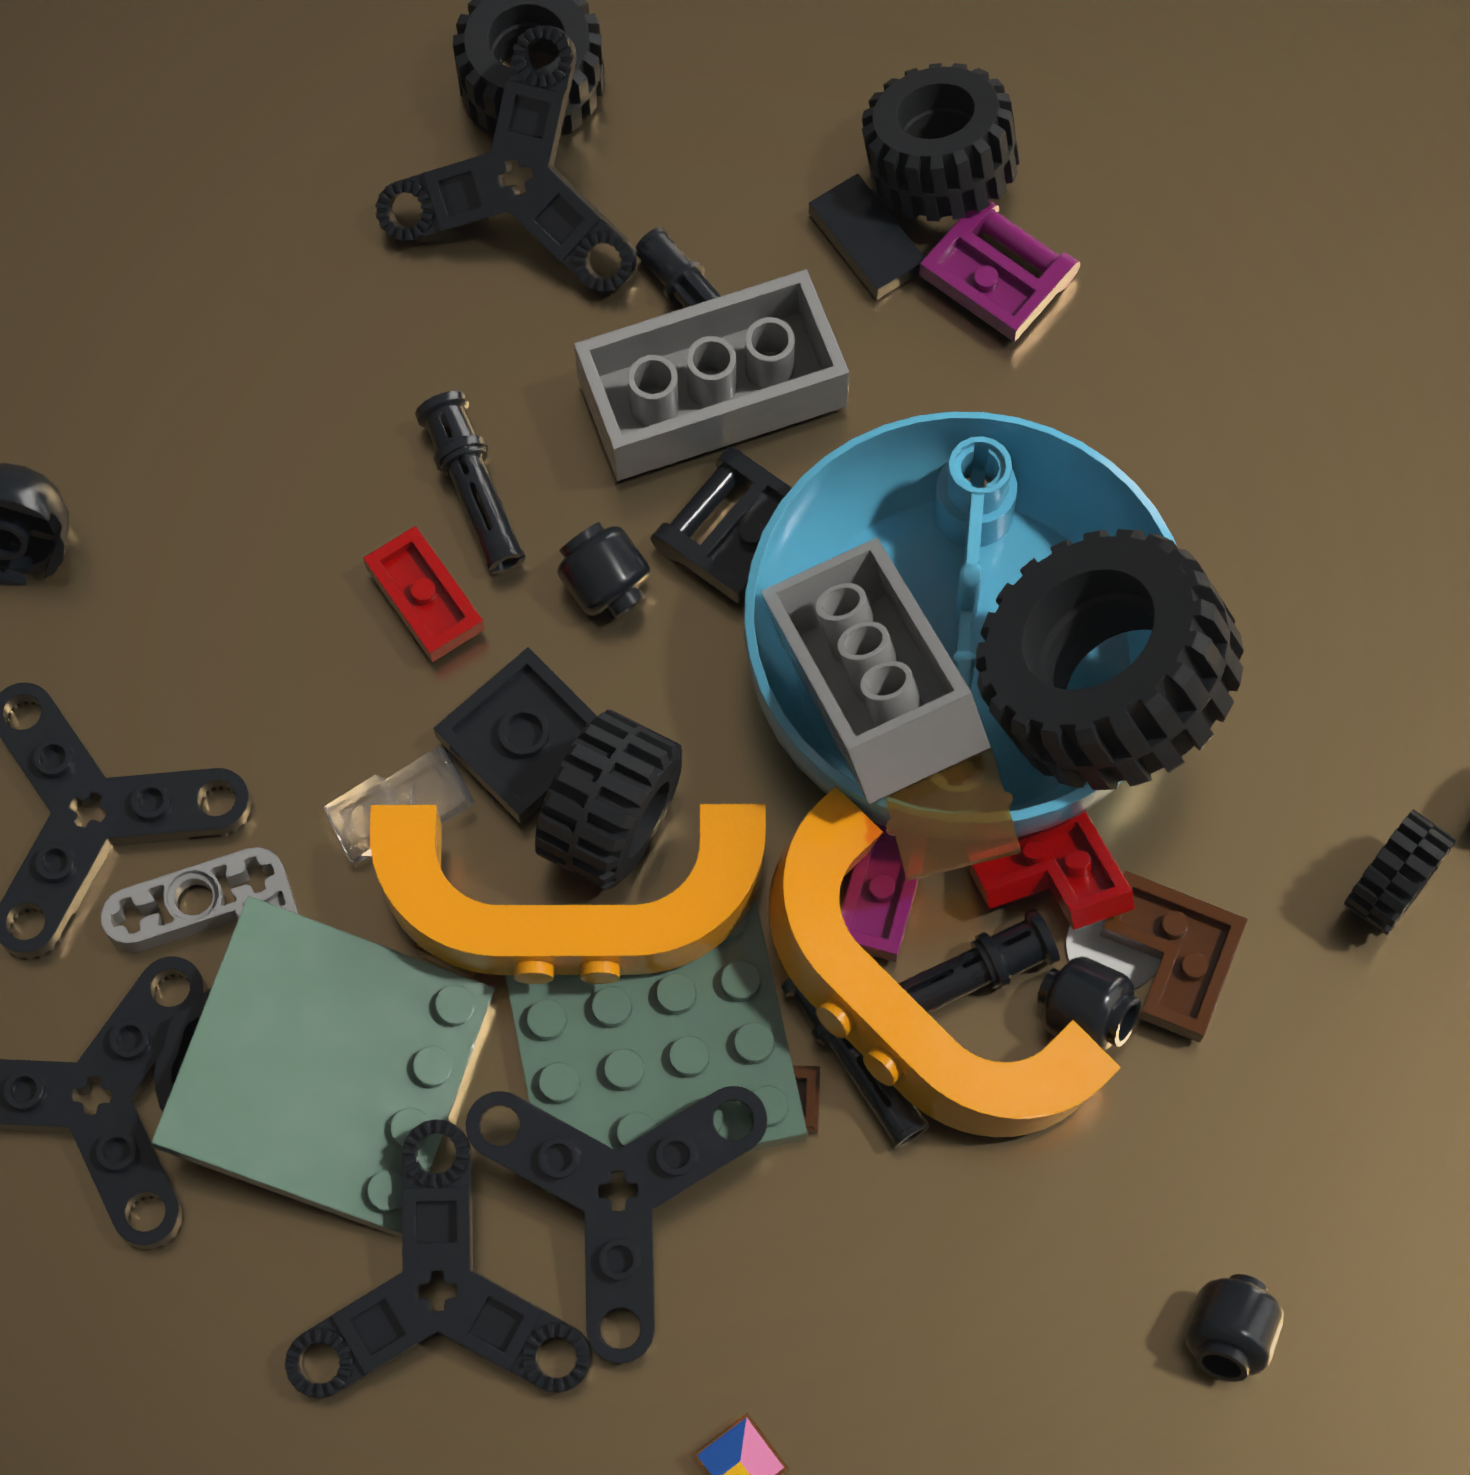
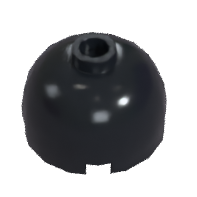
[0,463,69,586]

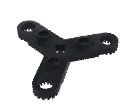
[375,25,637,292]
[0,683,252,960]
[0,956,207,1250]
[466,1086,767,1363]
[285,1119,592,1398]

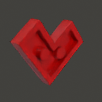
[964,811,1135,930]

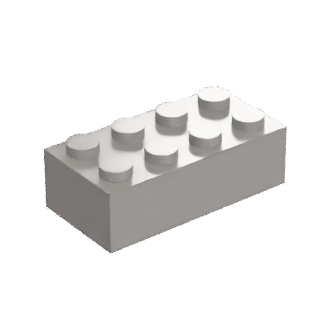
[574,269,850,481]
[761,538,991,804]

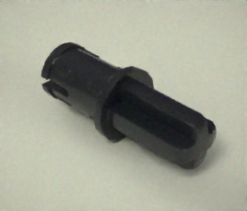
[635,227,721,308]

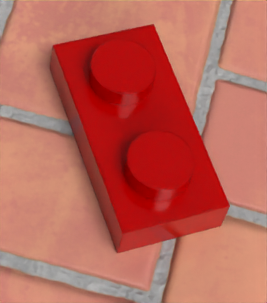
[363,525,485,663]

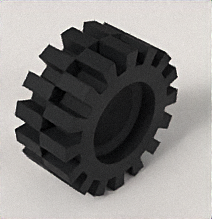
[1344,809,1457,935]

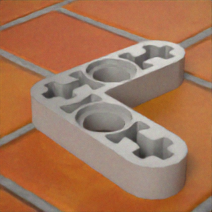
[101,847,299,953]

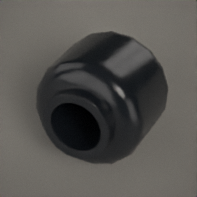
[557,522,650,619]
[1037,956,1141,1051]
[1185,1274,1284,1382]

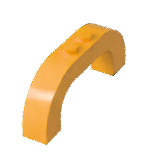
[768,786,1121,1137]
[370,804,766,984]

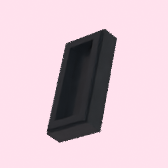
[809,173,925,300]

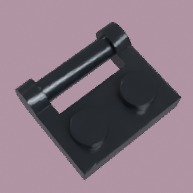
[650,447,792,604]

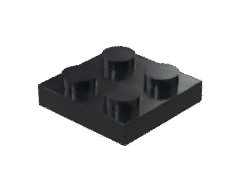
[433,647,598,824]

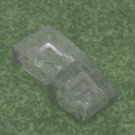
[323,746,475,863]

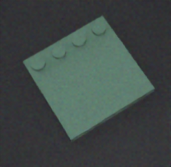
[150,896,495,1238]

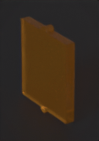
[884,747,1021,881]

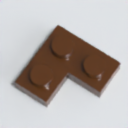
[1100,870,1248,1043]

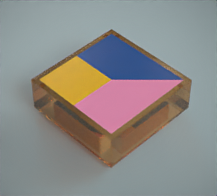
[692,1413,789,1475]

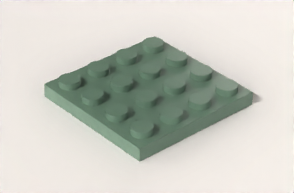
[505,898,808,1193]

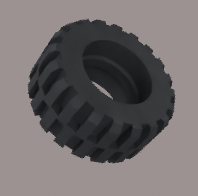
[975,529,1244,790]

